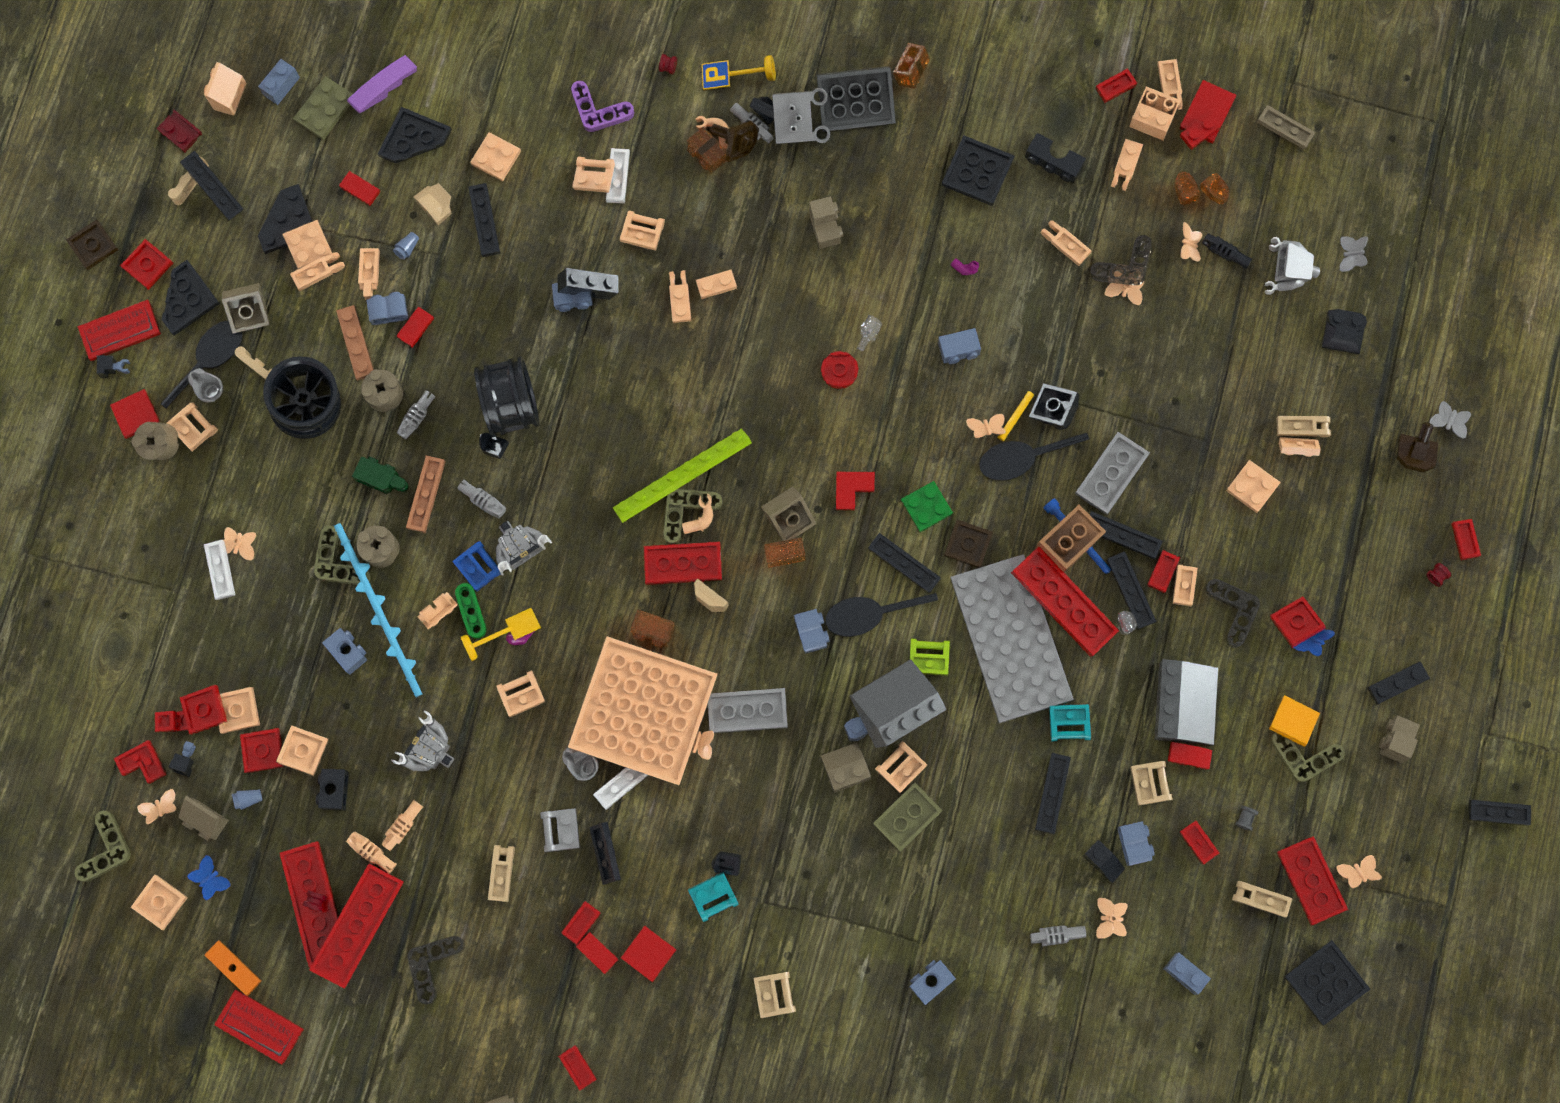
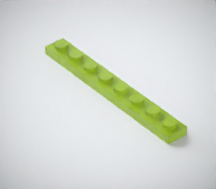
[613,428,752,523]

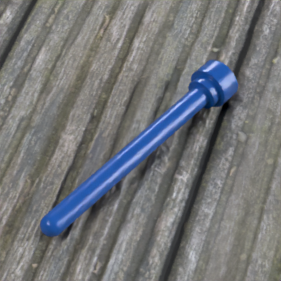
[1043,498,1111,574]

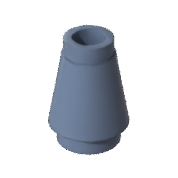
[393,232,419,260]
[232,789,263,810]

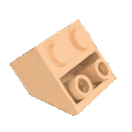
[204,62,247,116]
[1129,86,1181,141]

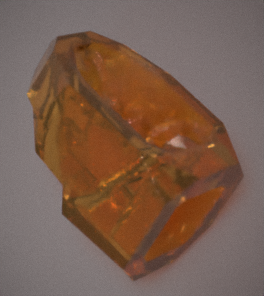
[1174,171,1200,205]
[1200,173,1229,204]

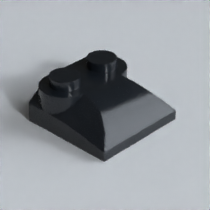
[1322,309,1367,354]
[1029,383,1079,430]

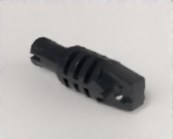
[1202,233,1252,269]

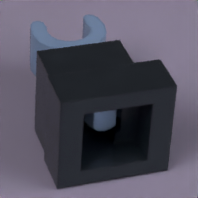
[97,355,130,378]
[169,741,196,777]

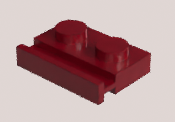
[156,110,202,153]

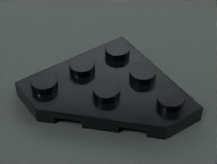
[378,107,452,163]
[258,184,313,254]
[162,260,220,336]

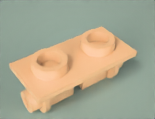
[417,592,458,629]

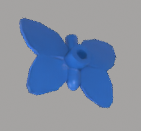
[1293,629,1335,656]
[187,855,231,900]

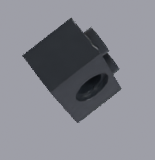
[316,769,349,811]

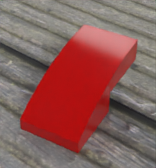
[155,711,188,732]
[1168,742,1212,770]

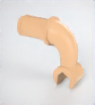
[696,116,729,149]
[682,494,713,534]

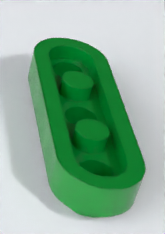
[455,583,487,639]

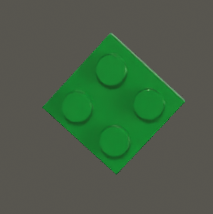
[901,481,953,533]

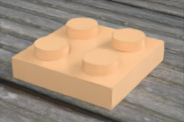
[470,132,521,182]
[283,220,332,269]
[1226,460,1281,513]
[219,687,260,734]
[276,725,328,776]
[131,875,188,930]

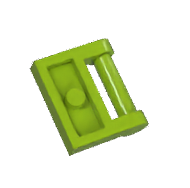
[910,639,950,675]

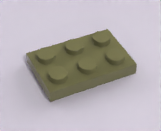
[293,76,353,140]
[873,783,943,852]

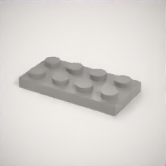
[1075,432,1150,515]
[708,688,788,733]

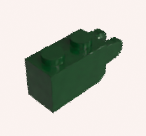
[352,456,409,494]

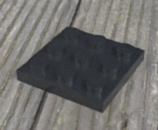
[942,135,1015,206]
[1284,940,1370,1026]

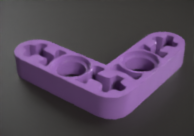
[571,81,634,132]

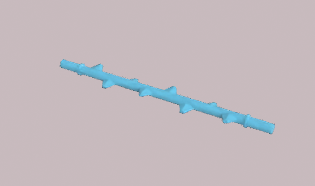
[334,523,423,697]

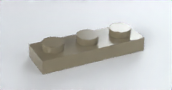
[1257,105,1316,150]

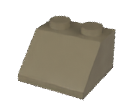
[222,283,270,333]
[761,487,817,543]
[821,743,871,793]
[178,796,229,841]

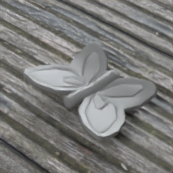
[1340,236,1368,272]
[1429,401,1471,439]

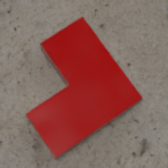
[836,472,875,510]
[114,740,167,784]

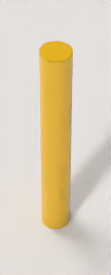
[998,391,1034,441]

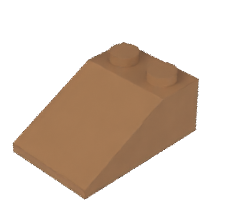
[1035,505,1106,573]

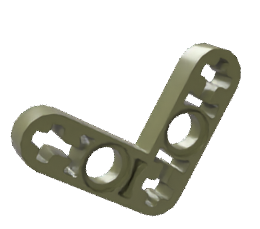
[664,489,723,544]
[314,525,370,585]
[1271,732,1345,783]
[74,810,131,882]

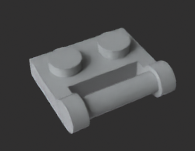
[540,808,580,852]

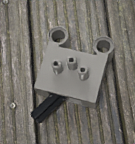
[750,88,830,144]

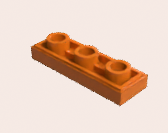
[205,940,262,996]

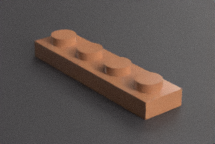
[336,305,374,381]
[406,456,446,533]

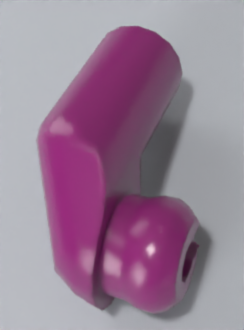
[950,258,979,275]
[506,631,535,645]

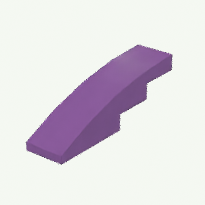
[347,55,417,114]

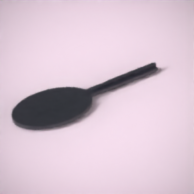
[161,321,243,409]
[980,433,1089,481]
[826,593,938,637]

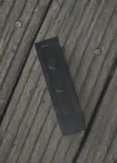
[180,151,243,221]
[468,183,501,257]
[1090,511,1163,560]
[868,533,941,594]
[1107,552,1157,630]
[1035,753,1071,834]

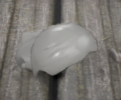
[188,368,223,403]
[562,748,599,781]

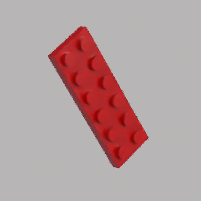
[1011,547,1119,657]
[279,841,339,968]
[309,864,404,989]

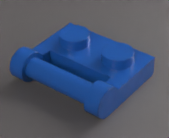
[452,541,501,592]

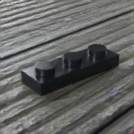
[1368,661,1430,705]
[1469,800,1531,826]
[589,822,621,885]

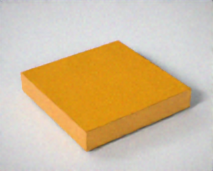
[1269,695,1320,747]

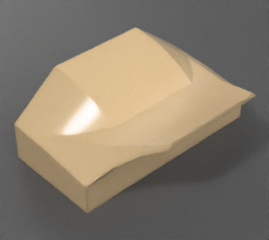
[413,183,452,225]
[694,579,729,612]

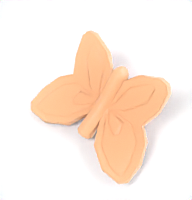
[1181,222,1202,262]
[1105,271,1144,305]
[966,414,1006,438]
[224,527,256,560]
[692,731,714,760]
[137,789,177,824]
[1336,855,1382,888]
[1096,898,1127,938]

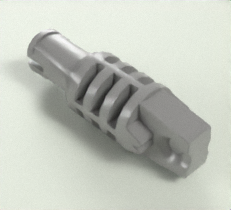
[730,103,773,144]
[397,390,435,439]
[458,480,506,519]
[1030,925,1086,946]

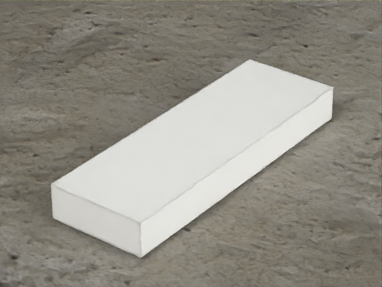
[606,148,630,204]
[204,540,235,600]
[593,768,648,810]

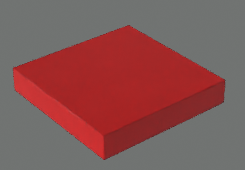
[120,239,173,290]
[110,389,160,439]
[1270,596,1326,648]
[180,685,227,735]
[240,728,284,773]
[621,926,676,982]

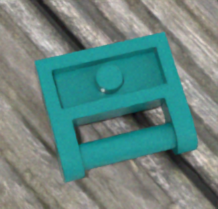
[1049,704,1091,742]
[688,872,739,922]

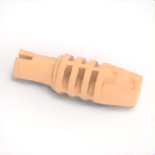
[382,800,423,851]
[346,832,397,874]

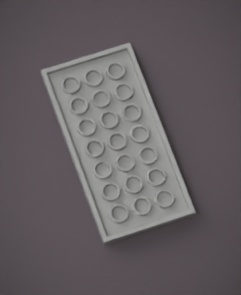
[950,554,1074,724]

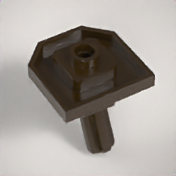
[710,121,759,162]
[1397,422,1438,473]

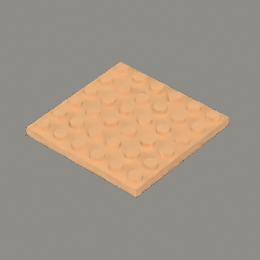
[568,636,718,785]

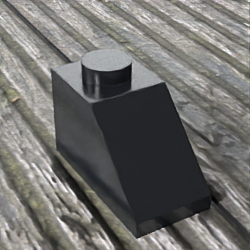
[1083,840,1125,883]

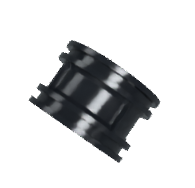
[263,356,341,439]
[474,356,540,437]

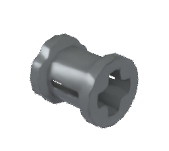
[1235,806,1259,831]

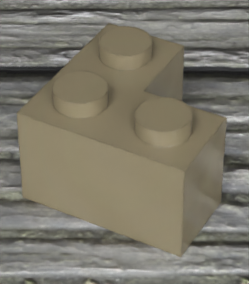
[809,196,843,249]
[1379,715,1420,763]

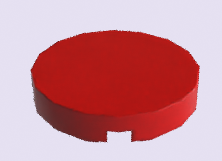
[821,351,859,389]

